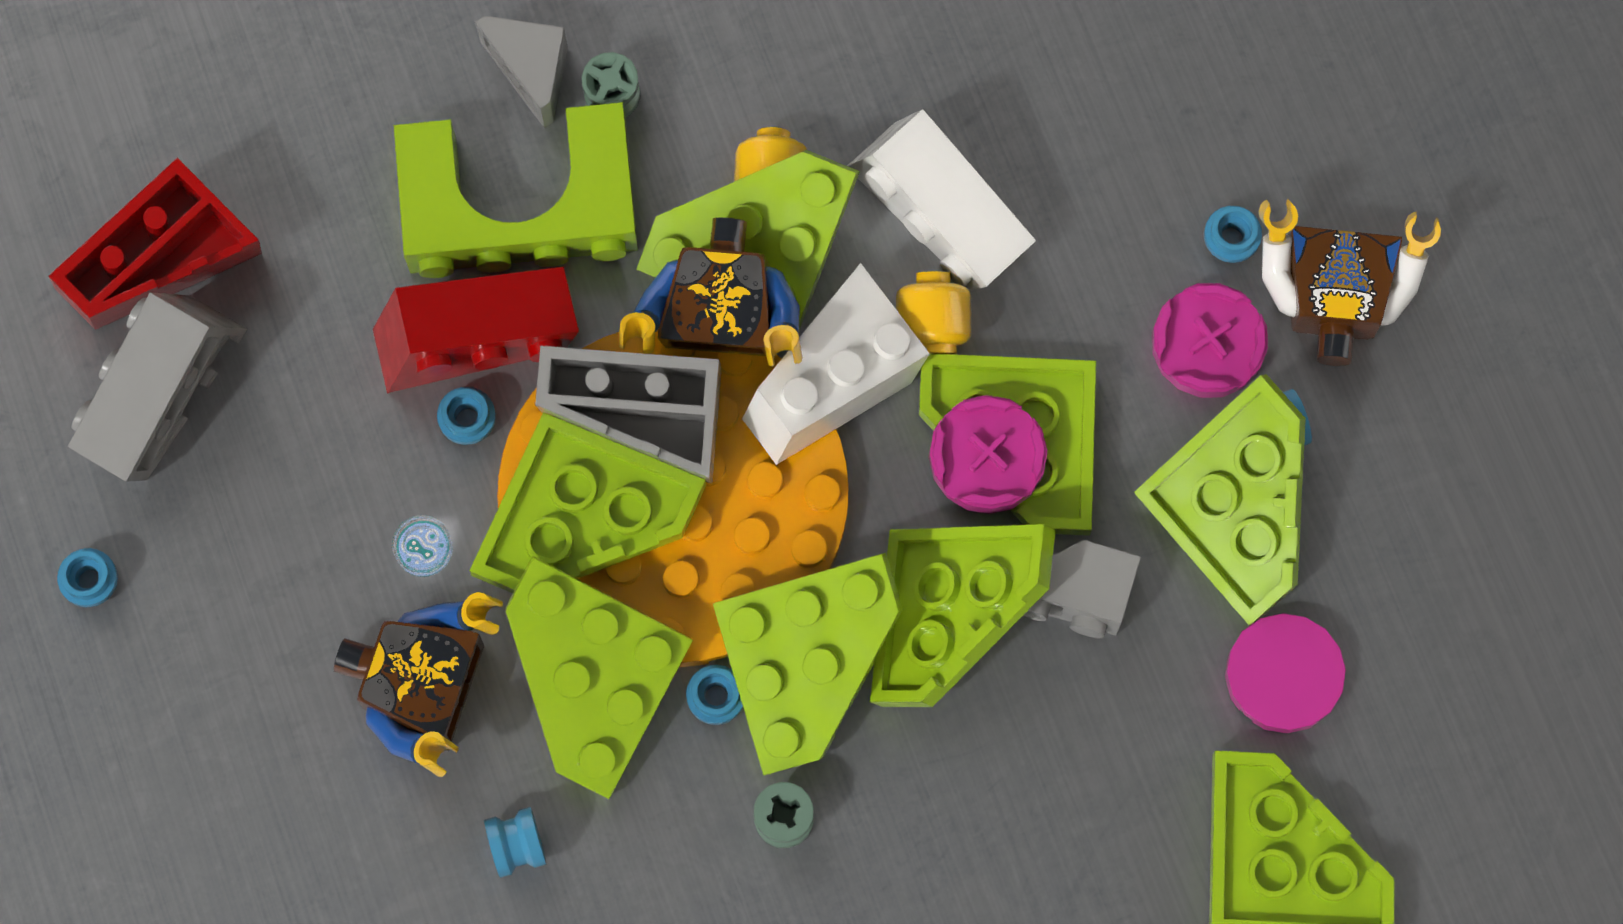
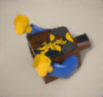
[619,217,803,366]
[334,592,503,777]

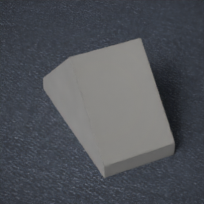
[475,15,568,128]

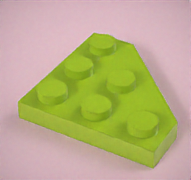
[636,150,860,330]
[919,353,1096,536]
[1134,374,1306,626]
[469,412,706,593]
[870,524,1055,707]
[713,552,903,776]
[505,556,693,799]
[1209,750,1394,924]

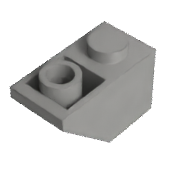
[1023,540,1141,639]

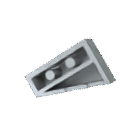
[67,292,248,482]
[535,346,722,484]

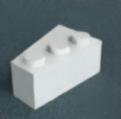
[847,109,1036,291]
[742,263,930,465]

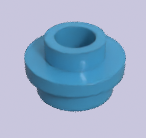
[1204,206,1262,263]
[437,387,496,445]
[57,548,118,607]
[686,665,743,725]

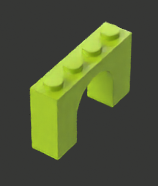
[393,102,638,278]

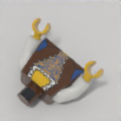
[1258,199,1441,366]

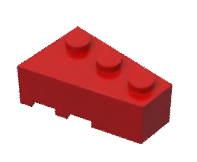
[48,157,262,330]
[373,267,579,393]

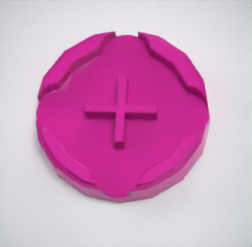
[1152,283,1268,398]
[929,395,1047,514]
[1225,613,1346,734]

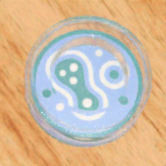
[392,515,453,577]

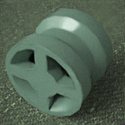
[581,52,640,118]
[754,782,814,848]

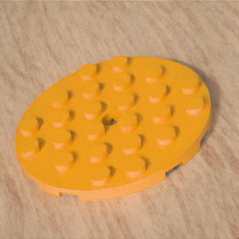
[497,330,849,668]

